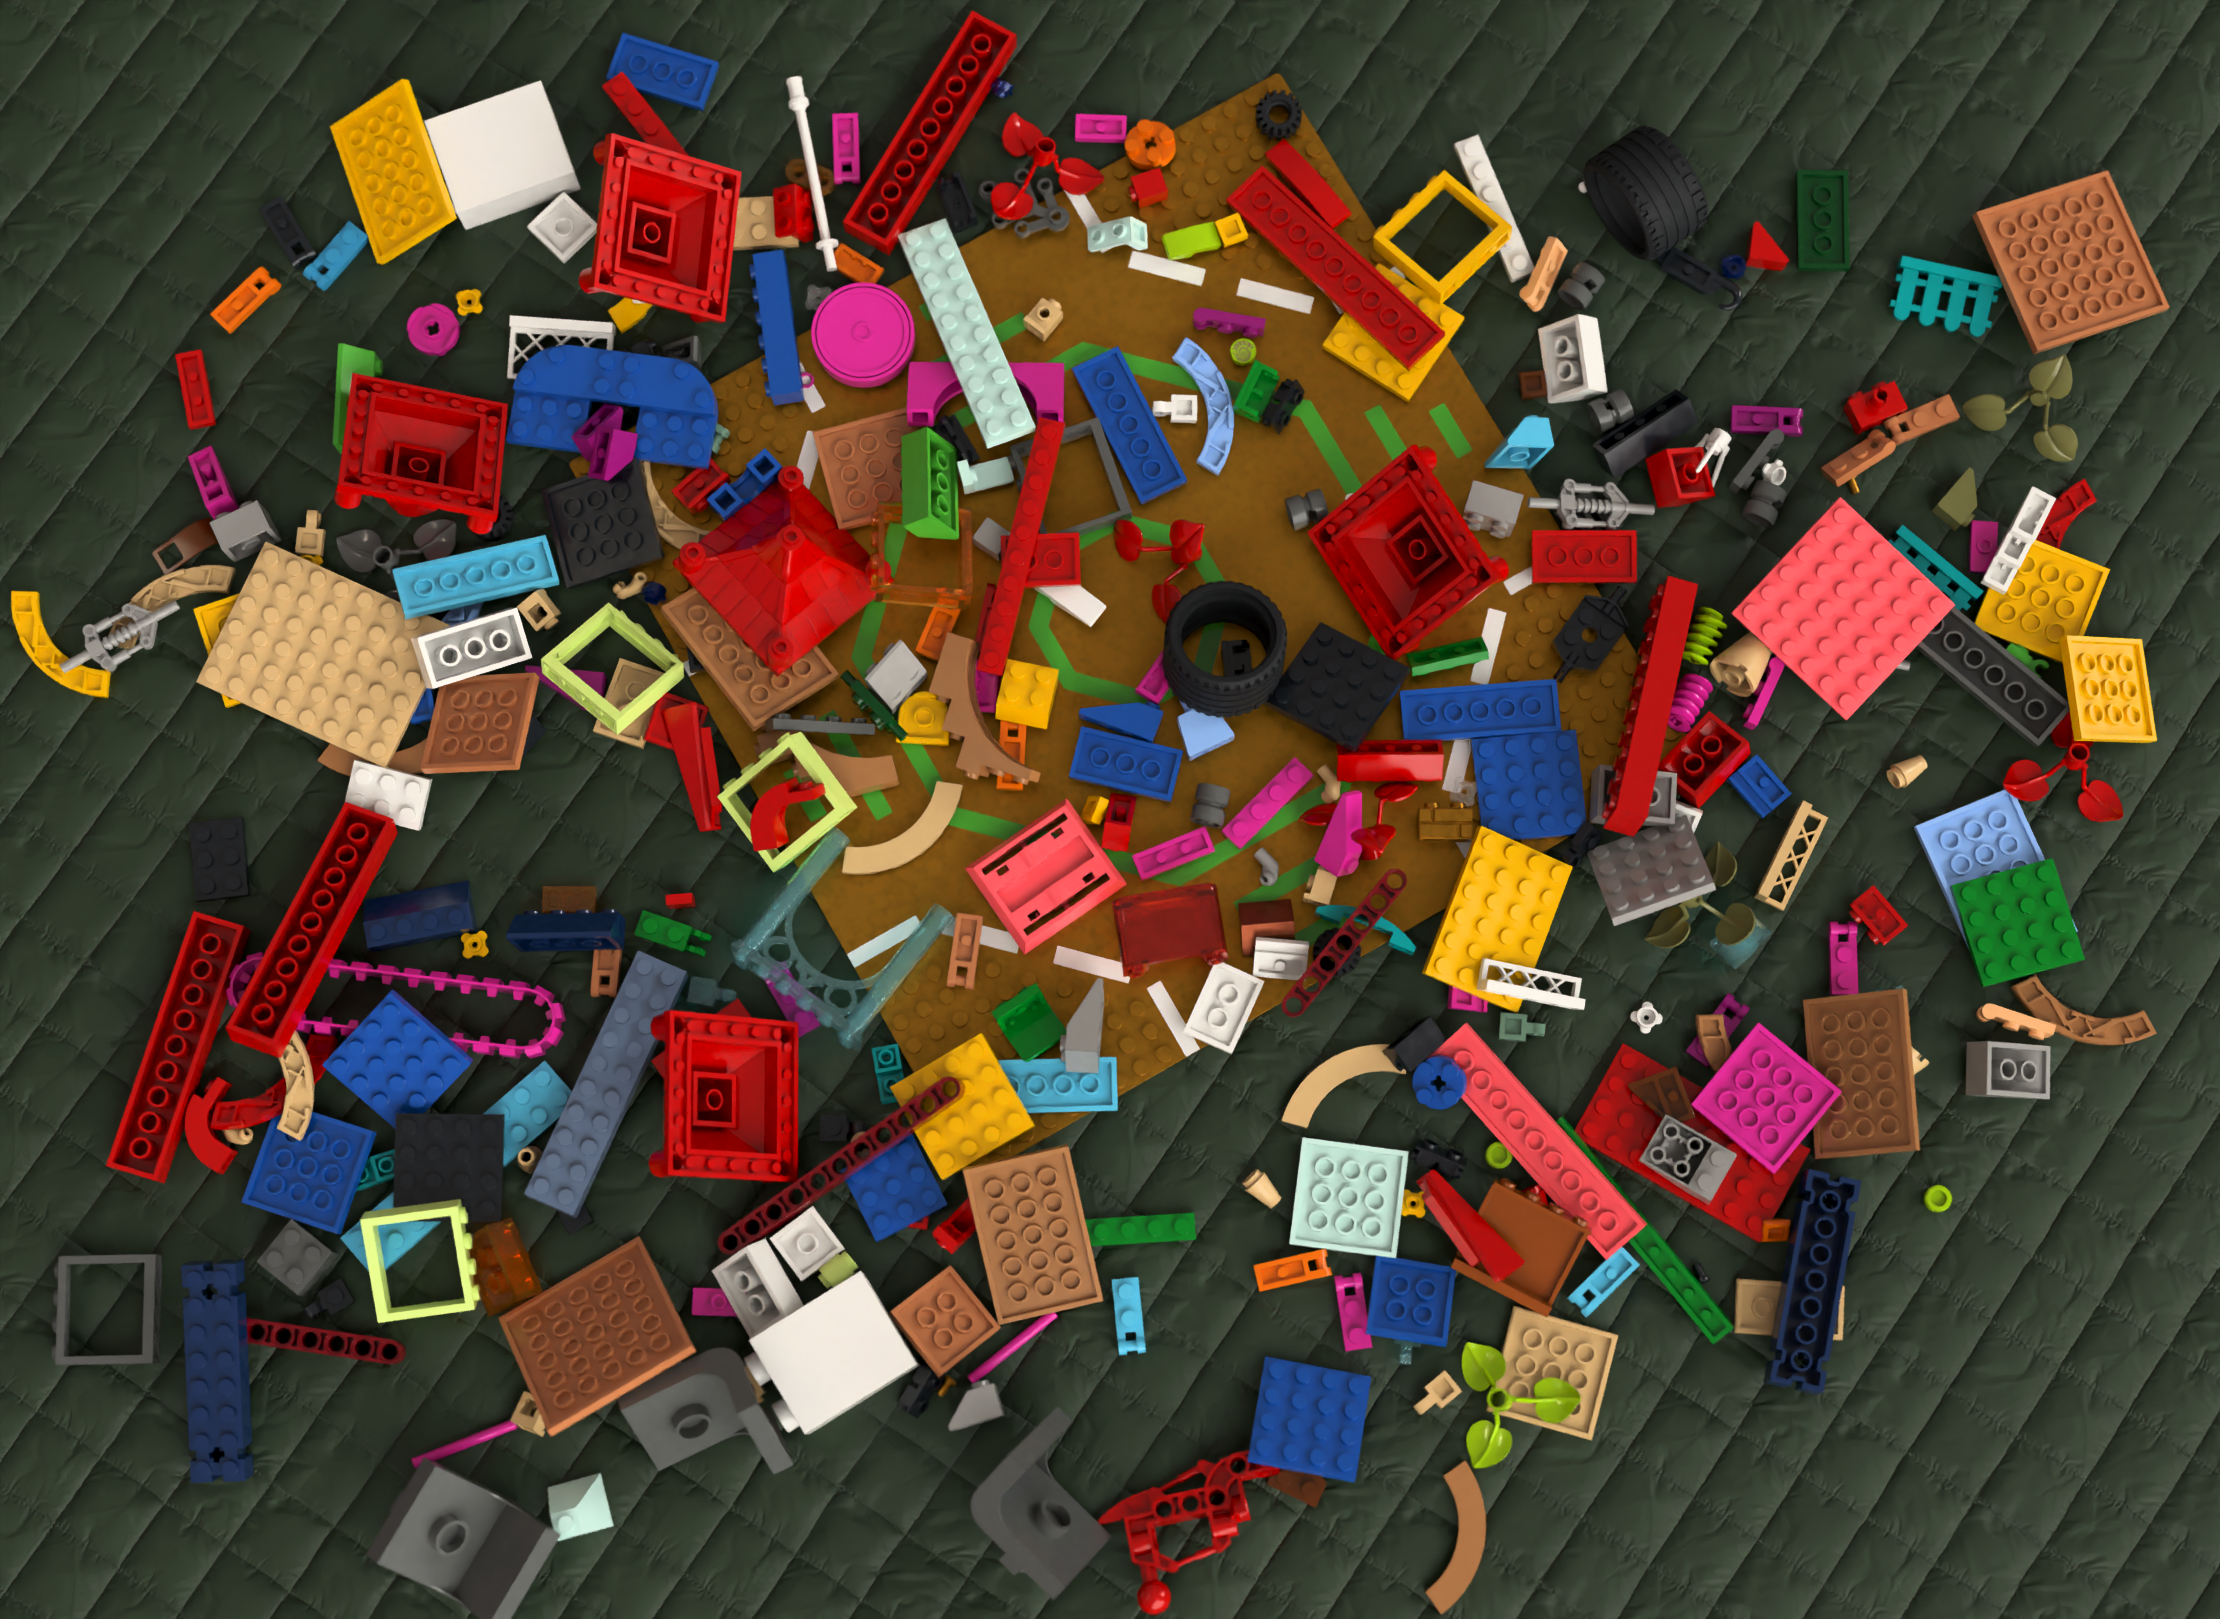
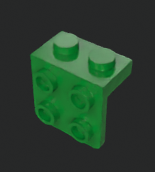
[991,983,1066,1062]

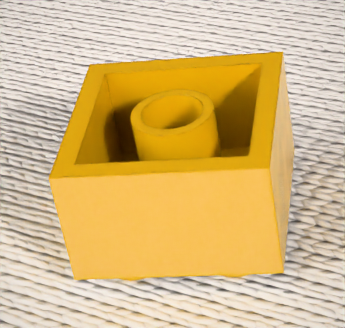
[995,659,1059,729]

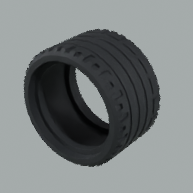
[1584,125,1708,261]
[1163,581,1287,718]

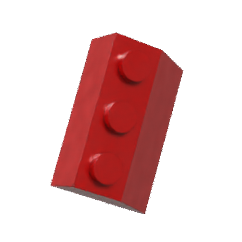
[1658,711,1751,809]

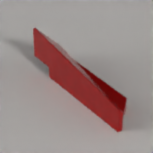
[663,702,722,832]
[1416,1169,1525,1283]

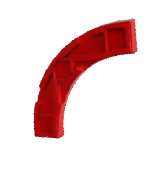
[2036,478,2097,549]
[210,1034,338,1130]

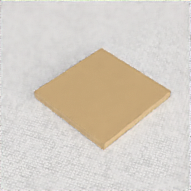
[1486,1306,1618,1440]

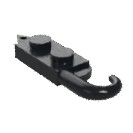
[1655,246,1742,311]

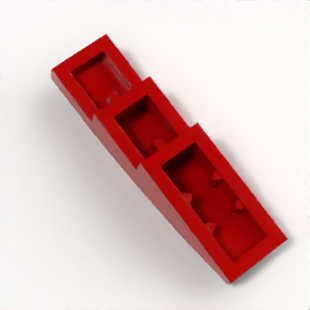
[1264,139,1352,229]

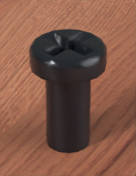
[1692,1262,1710,1284]

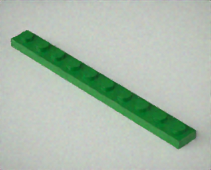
[1556,1116,1735,1344]

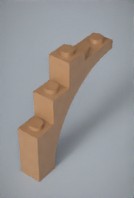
[929,632,1041,785]
[754,724,900,797]

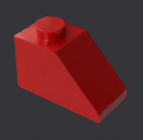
[1101,792,1137,852]

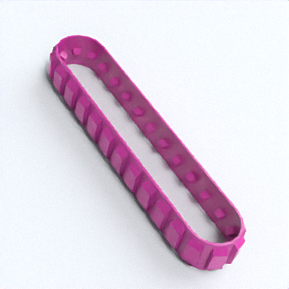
[226,952,566,1059]

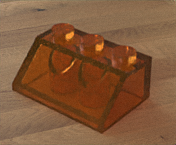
[469,1217,543,1317]

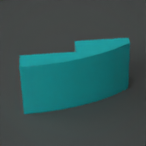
[871,1044,904,1105]
[356,1149,395,1192]

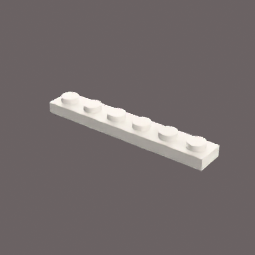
[1454,135,1534,283]

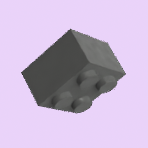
[257,1219,339,1296]

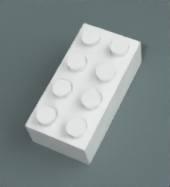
[411,608,532,689]

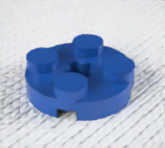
[1413,1055,1467,1109]

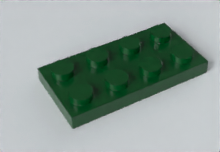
[1795,170,1850,271]

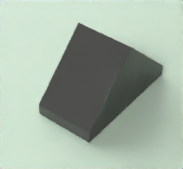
[661,336,702,372]

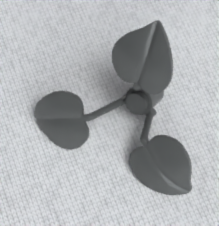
[336,519,457,602]

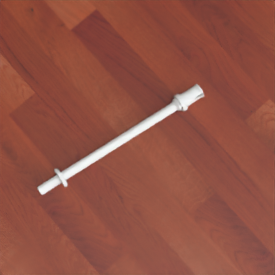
[786,76,839,272]

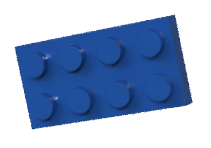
[606,33,719,111]
[1069,726,1183,802]

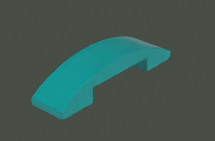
[1314,905,1416,956]

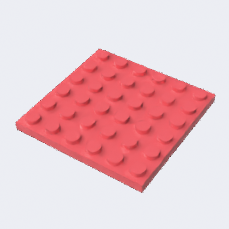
[1730,497,1955,720]

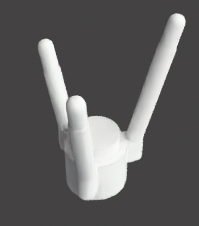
[1695,428,1731,488]

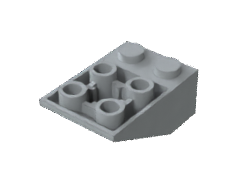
[865,640,928,715]
[1639,1114,1737,1205]

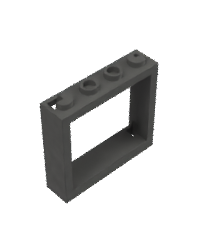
[1007,417,1132,536]
[52,1254,162,1366]

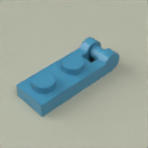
[303,221,369,291]

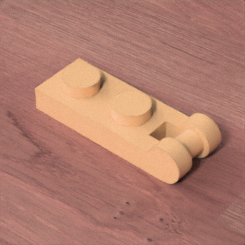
[1519,237,1568,312]
[1976,1003,2056,1040]

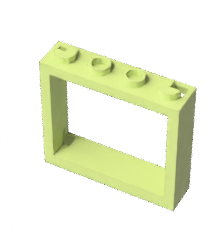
[541,603,684,735]
[717,731,857,873]
[360,1199,481,1323]

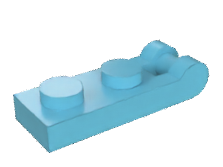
[1567,1247,1640,1317]
[1112,1277,1146,1355]

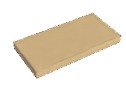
[1734,1279,1845,1340]

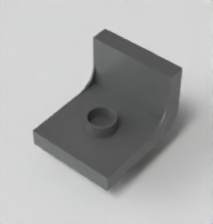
[617,1348,793,1474]
[971,1406,1112,1600]
[366,1457,561,1619]

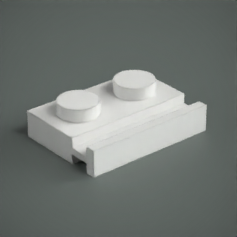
[1253,937,1309,981]

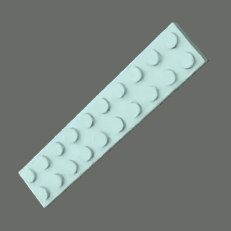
[898,219,1036,449]

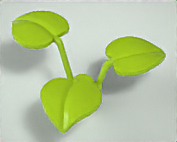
[1462,1342,1581,1468]

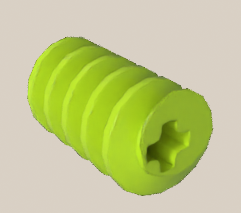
[1682,607,1727,665]

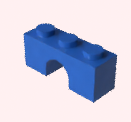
[707,448,783,522]

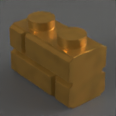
[1417,803,1473,842]

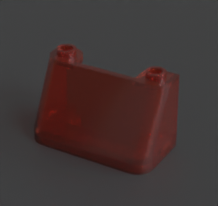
[1112,883,1228,978]

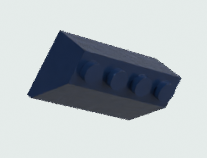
[363,880,478,952]
[506,909,625,952]

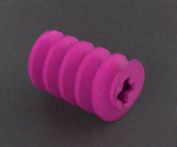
[1668,674,1713,732]

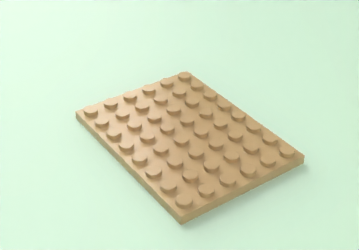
[196,541,451,768]

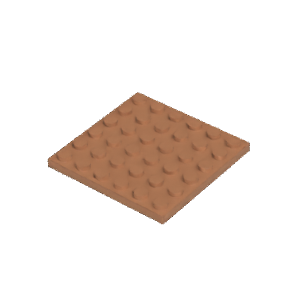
[1972,170,2170,354]
[498,1236,696,1437]

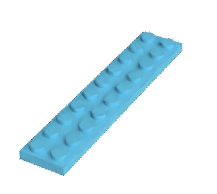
[341,1061,572,1271]

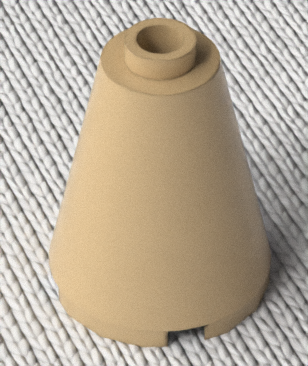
[1710,632,1772,697]

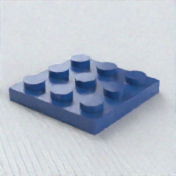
[841,1134,948,1242]
[1365,1256,1456,1347]

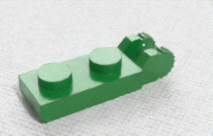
[634,910,712,957]

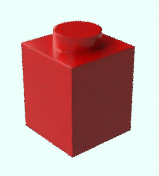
[1127,167,1168,209]

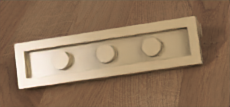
[1754,800,1828,911]

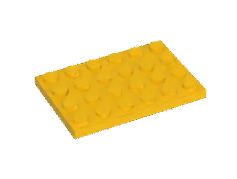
[330,79,457,265]
[1422,826,1573,1013]

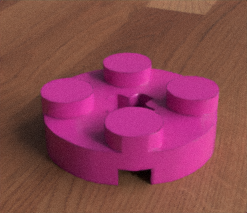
[407,303,460,356]

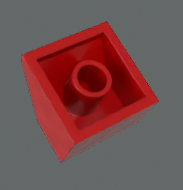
[1645,447,1715,508]

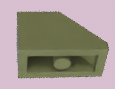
[1931,467,1977,531]

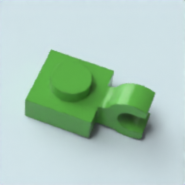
[2005,642,2049,678]

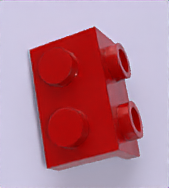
[773,183,814,242]
[671,459,731,516]
[1848,885,1908,946]

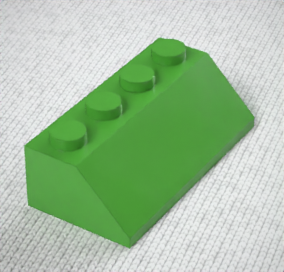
[333,343,383,454]
[900,427,959,540]

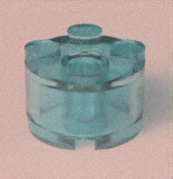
[1709,915,1772,970]

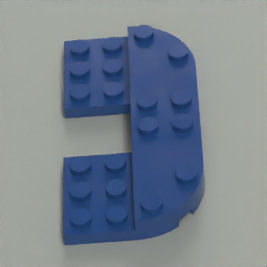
[506,345,718,470]

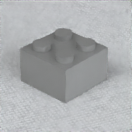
[1462,480,1524,538]
[209,500,282,562]

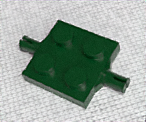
[840,670,909,742]

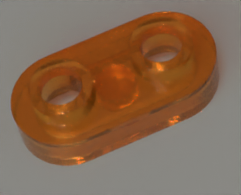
[786,159,835,195]

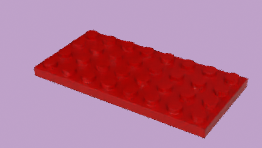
[1574,1043,1811,1243]

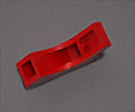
[750,777,826,852]
[185,1077,238,1175]
[932,1197,977,1254]

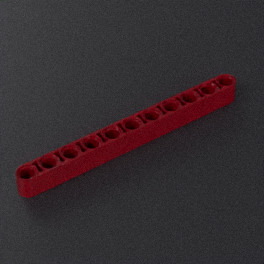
[718,1077,965,1254]

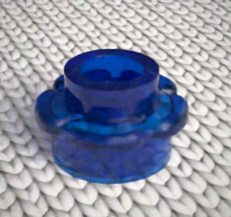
[991,78,1014,99]
[1721,255,1747,279]
[642,582,667,605]

